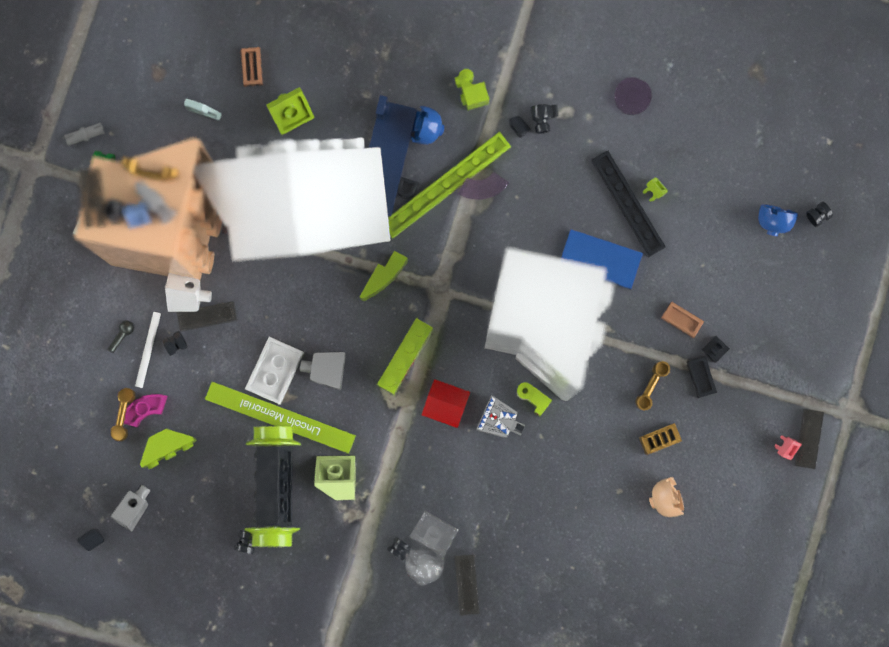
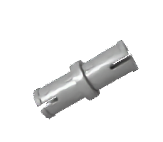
[64,122,105,146]

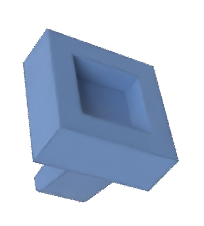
[124,201,151,228]

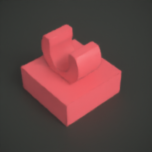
[774,436,802,460]

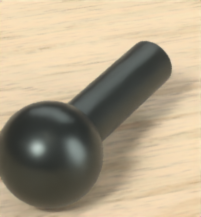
[107,320,134,353]

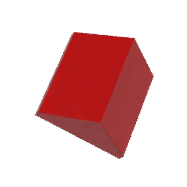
[422,379,470,428]

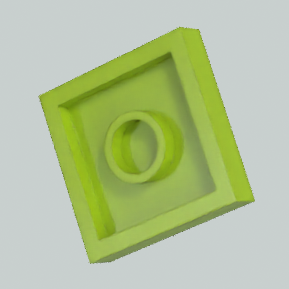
[266,87,315,135]

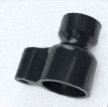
[531,104,559,134]

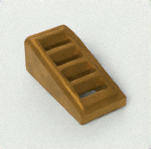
[639,423,682,455]

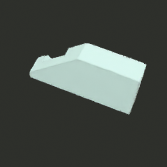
[184,98,222,120]

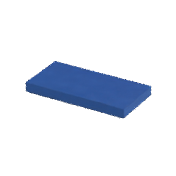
[561,229,643,290]

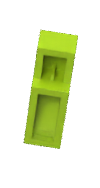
[360,251,408,301]

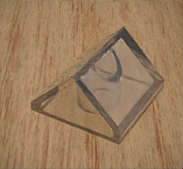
[410,511,458,557]

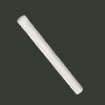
[135,312,161,388]

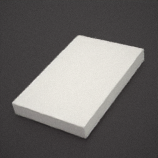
[245,337,304,405]

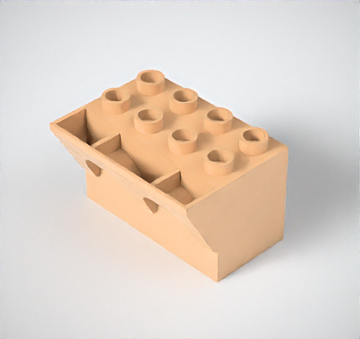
[75,139,222,280]

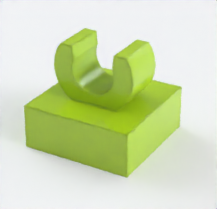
[643,177,668,202]

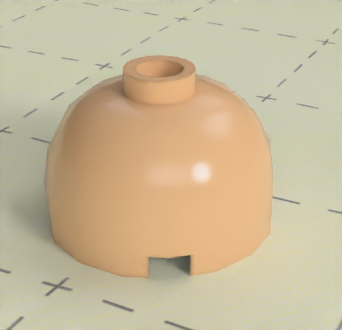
[649,477,684,517]

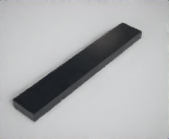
[591,151,666,257]

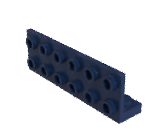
[369,95,417,217]

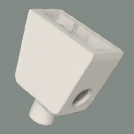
[165,273,212,312]

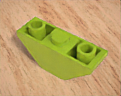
[140,429,197,469]

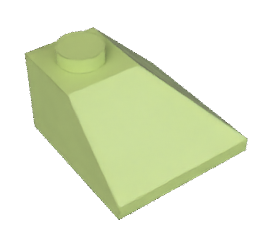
[314,456,355,500]

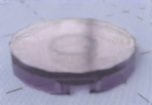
[614,77,652,115]

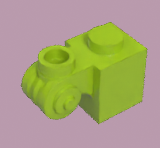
[454,69,490,111]

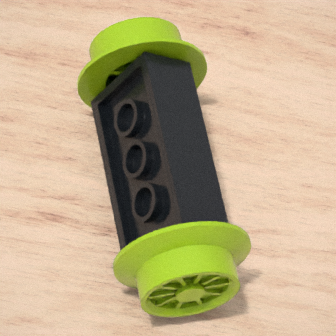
[244,426,301,547]

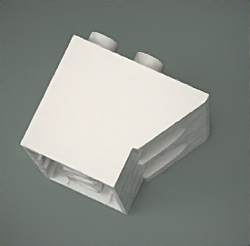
[193,138,390,260]
[485,248,614,401]

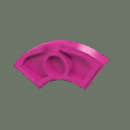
[124,394,168,428]

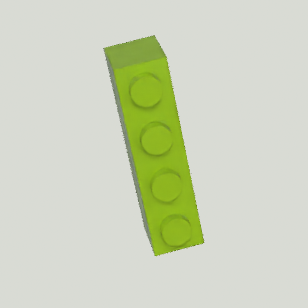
[377,318,433,396]

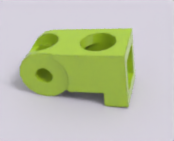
[517,382,552,417]

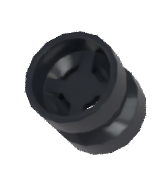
[806,201,833,228]
[162,331,188,356]
[234,530,255,555]

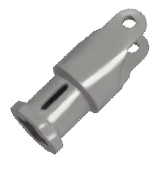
[135,181,177,225]

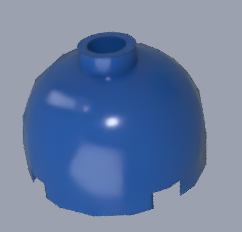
[411,106,444,145]
[758,204,798,236]

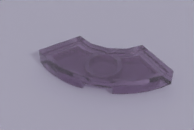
[457,172,509,200]

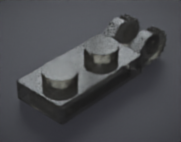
[79,168,105,229]

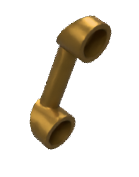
[121,158,180,182]
[635,361,670,410]
[110,388,135,442]

